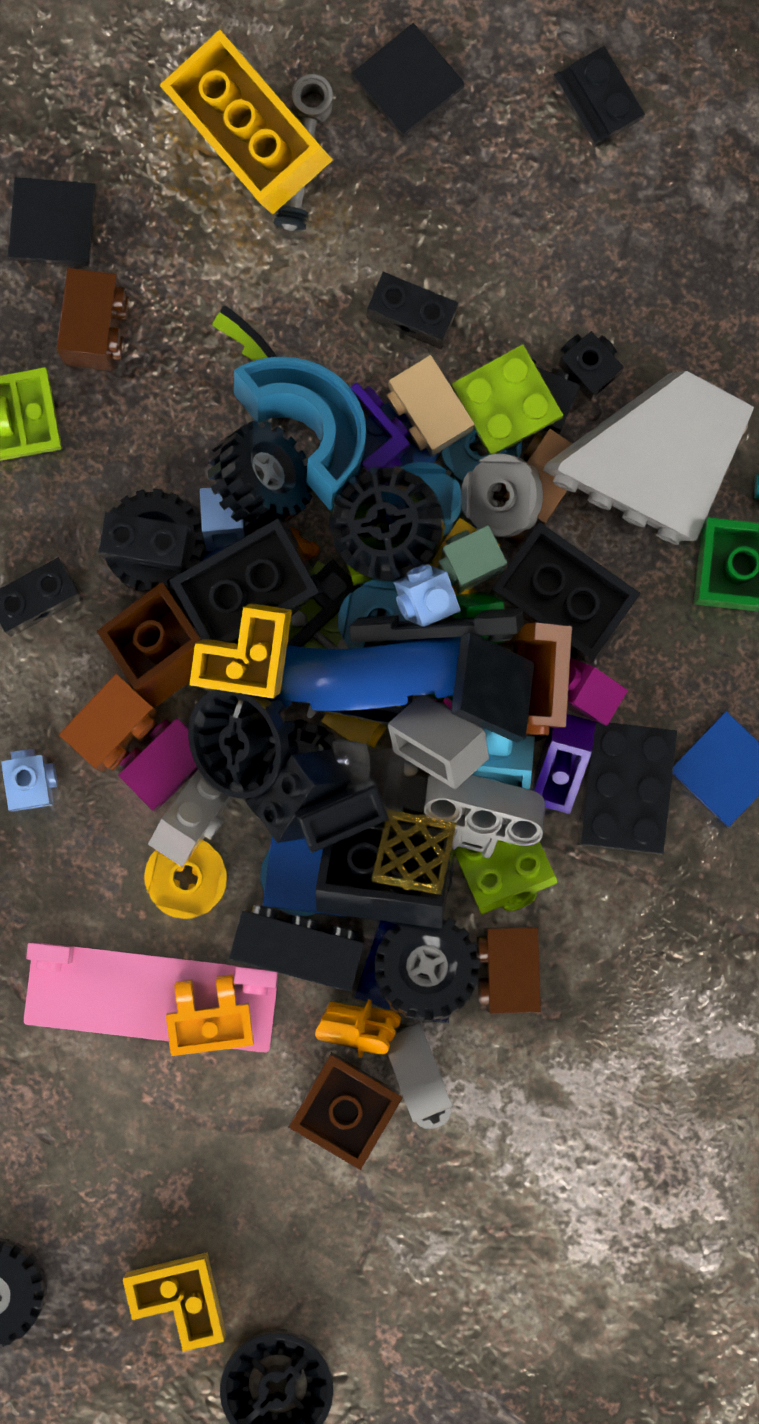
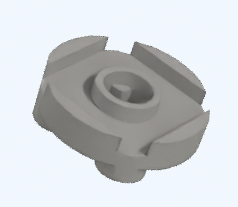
[461,454,543,537]

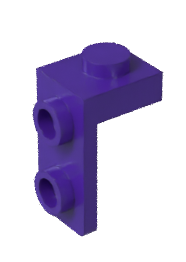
[350,382,411,473]

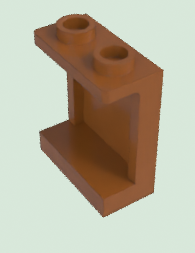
[499,623,572,736]

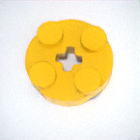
[144,840,228,919]

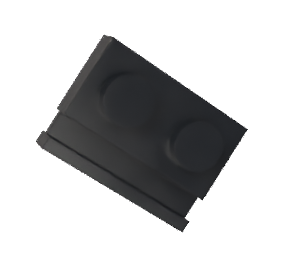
[553,46,645,147]

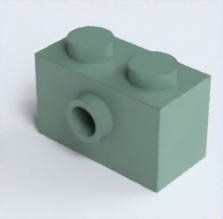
[437,525,507,594]

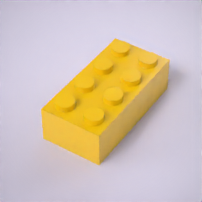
[160,29,333,215]

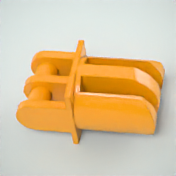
[315,999,401,1058]

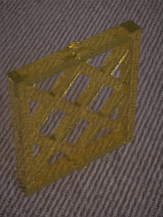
[372,810,457,895]

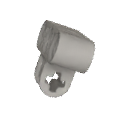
[424,775,545,858]
[387,1022,453,1129]

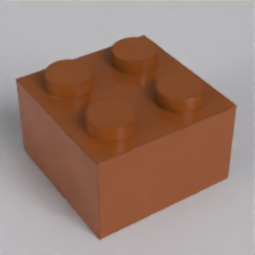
[59,674,159,772]

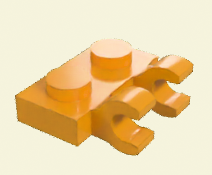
[166,974,254,1056]

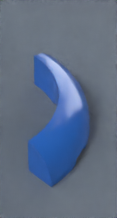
[269,637,461,711]

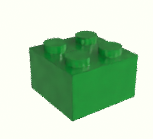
[693,517,759,612]

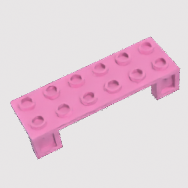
[24,942,279,1053]

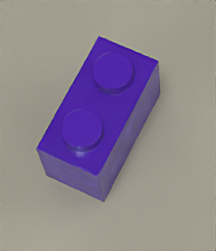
[532,714,596,814]

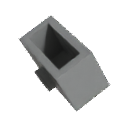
[388,695,489,789]
[148,769,231,867]

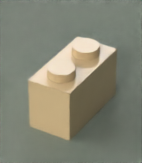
[386,355,475,457]

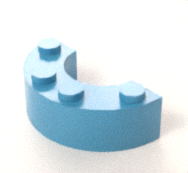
[234,357,366,512]

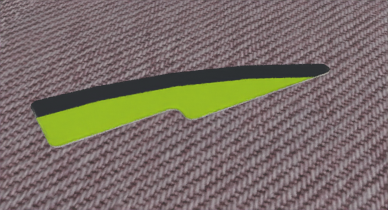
[212,306,277,361]

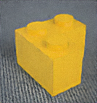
[189,603,292,698]
[123,1252,226,1352]

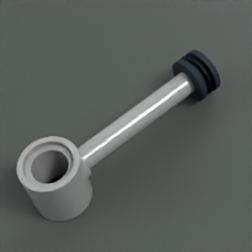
[274,74,333,231]

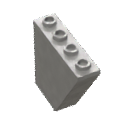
[543,371,754,545]

